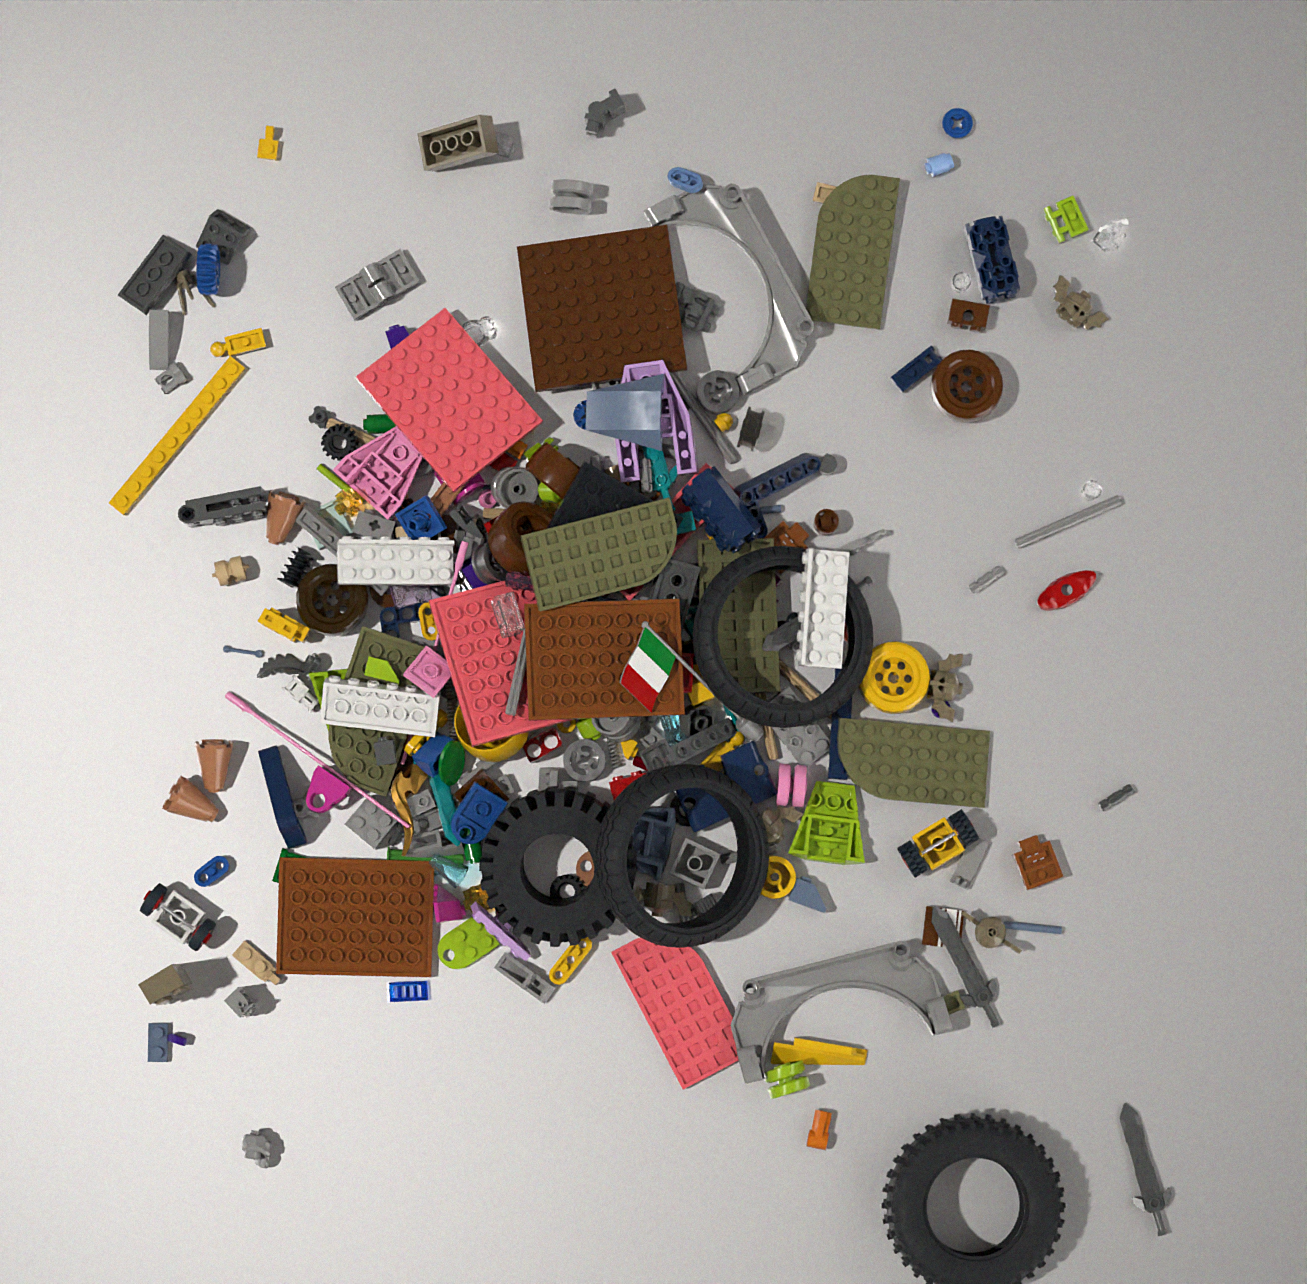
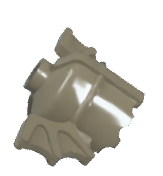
[1053,275,1109,330]
[927,653,963,722]
[761,805,803,845]
[634,882,692,917]
[962,911,1022,954]

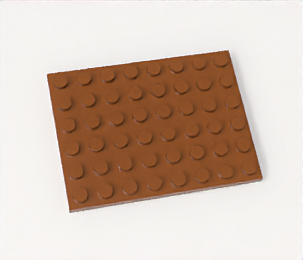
[524,599,685,721]
[276,857,434,977]

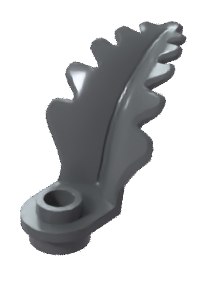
[257,653,321,679]

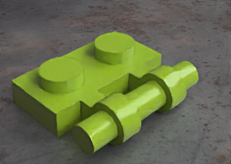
[1043,195,1089,243]

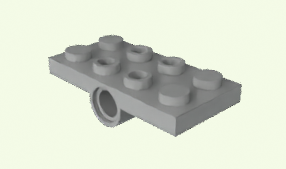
[335,249,420,321]
[768,686,830,767]

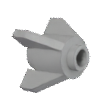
[454,526,488,559]
[293,790,319,819]

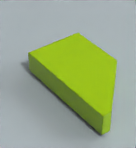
[364,656,400,684]

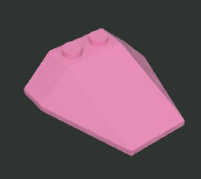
[333,426,423,520]

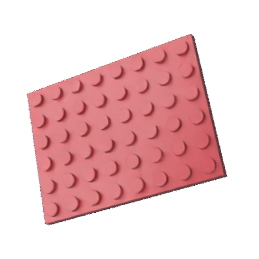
[356,308,543,493]
[429,576,574,747]

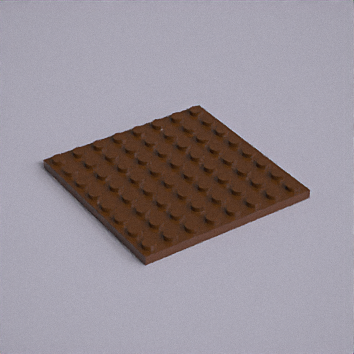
[517,224,688,392]

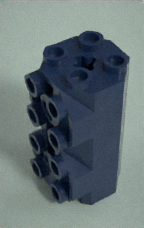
[964,216,1020,304]
[681,466,761,554]

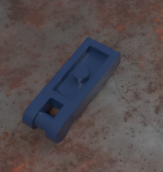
[890,345,942,393]

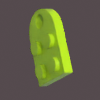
[438,917,500,969]

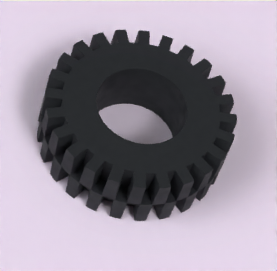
[479,786,637,947]

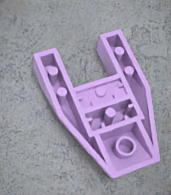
[615,360,699,484]

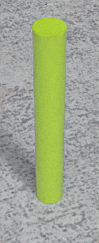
[316,464,365,505]

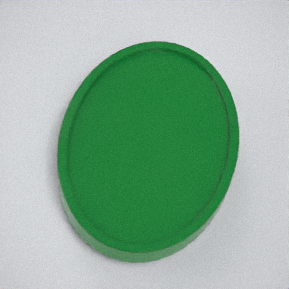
[439,740,465,786]

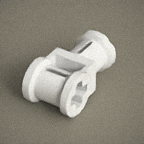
[282,675,319,713]

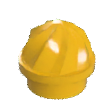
[713,413,733,433]

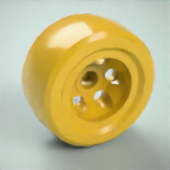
[858,641,930,714]
[454,705,529,762]

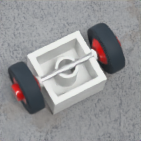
[139,883,216,951]

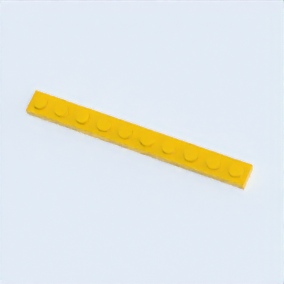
[109,356,245,515]

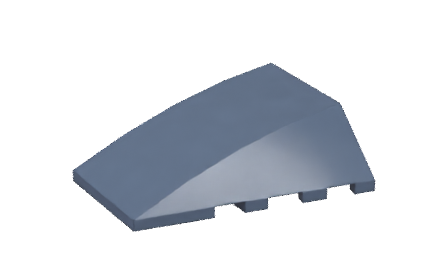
[586,374,664,451]
[632,808,676,882]

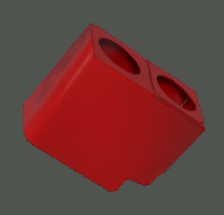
[522,728,563,763]

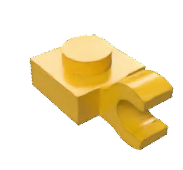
[257,125,279,161]

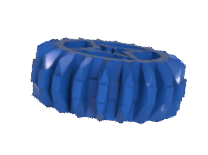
[196,244,221,295]

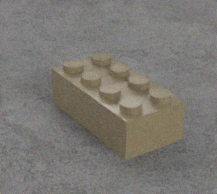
[417,115,499,172]
[138,964,193,1006]

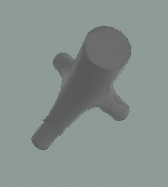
[388,822,404,846]

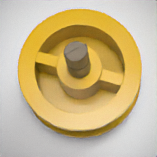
[761,856,796,899]

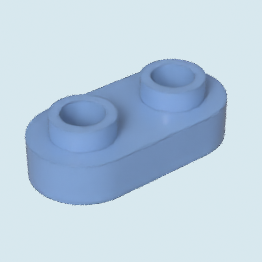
[667,167,703,193]

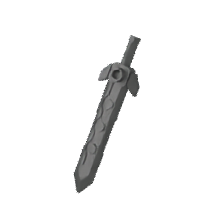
[931,906,1001,1028]
[1119,1103,1172,1237]

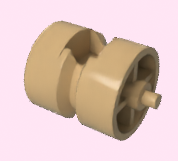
[212,555,250,586]

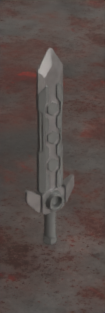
[762,576,873,651]

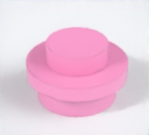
[478,489,496,508]

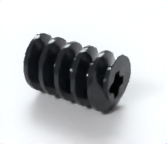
[277,546,315,588]

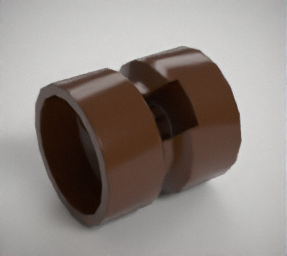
[813,509,839,536]

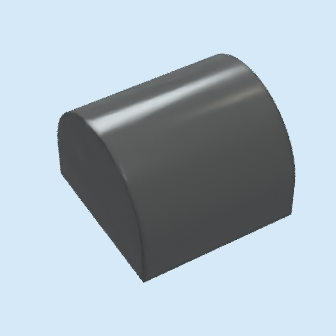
[818,453,837,476]

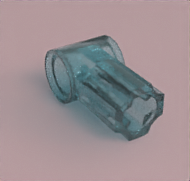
[660,715,688,747]

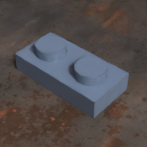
[147,1023,169,1062]

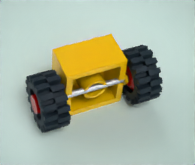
[897,809,980,878]

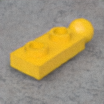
[210,328,266,357]
[700,731,745,772]

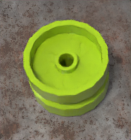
[764,1060,811,1099]

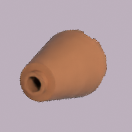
[265,490,306,545]
[195,739,233,793]

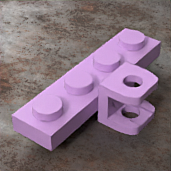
[470,902,531,961]

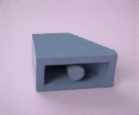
[788,876,826,913]

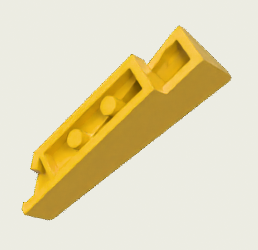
[770,1037,867,1065]

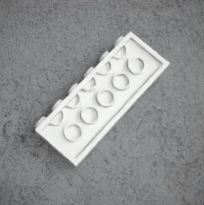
[337,536,454,586]
[795,548,849,669]
[320,676,441,737]

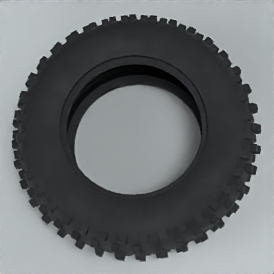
[881,1113,1066,1284]

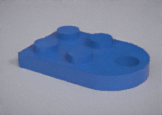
[450,782,508,844]

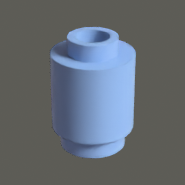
[924,153,954,177]

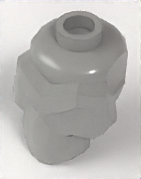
[241,1130,272,1169]

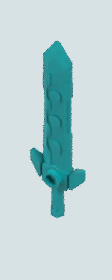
[642,446,678,512]
[412,741,464,846]

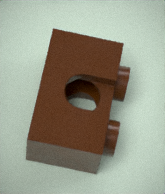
[947,298,990,333]

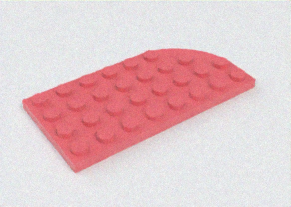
[611,938,738,1089]

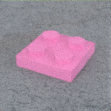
[403,646,451,698]

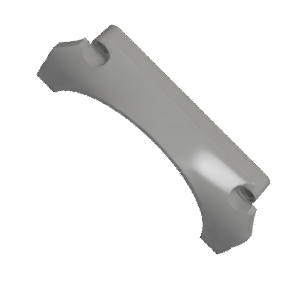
[644,183,814,395]
[730,941,953,1084]

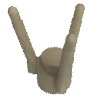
[175,270,215,315]

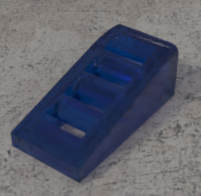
[387,981,428,1003]

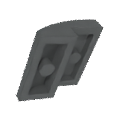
[449,502,487,538]

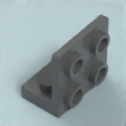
[196,209,251,265]

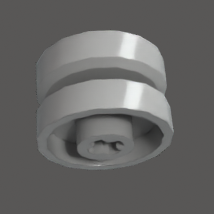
[549,179,593,214]
[491,467,538,508]
[592,717,641,742]

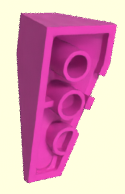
[433,884,466,923]

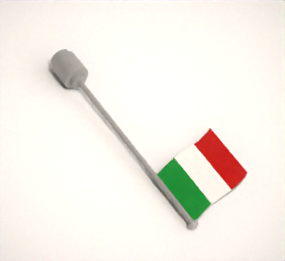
[620,621,764,741]

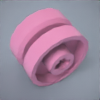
[776,763,807,807]

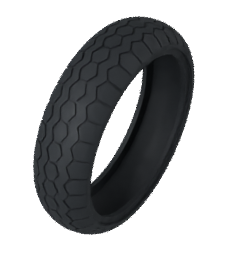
[693,546,873,728]
[595,764,769,948]

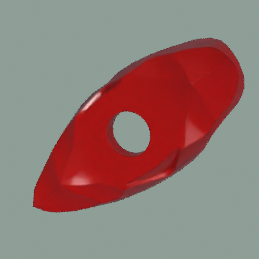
[1037,570,1096,611]

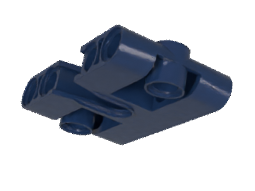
[675,740,778,833]

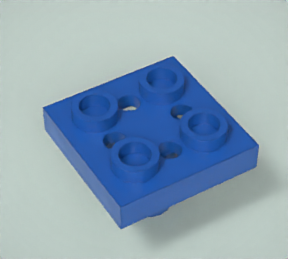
[395,495,447,540]

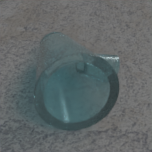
[429,854,469,888]

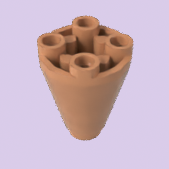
[162,776,219,823]

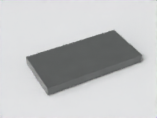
[118,235,192,316]

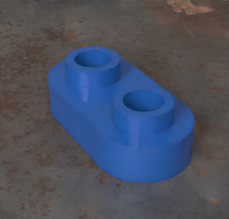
[194,856,230,887]

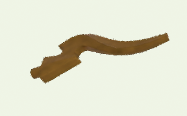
[391,764,428,857]

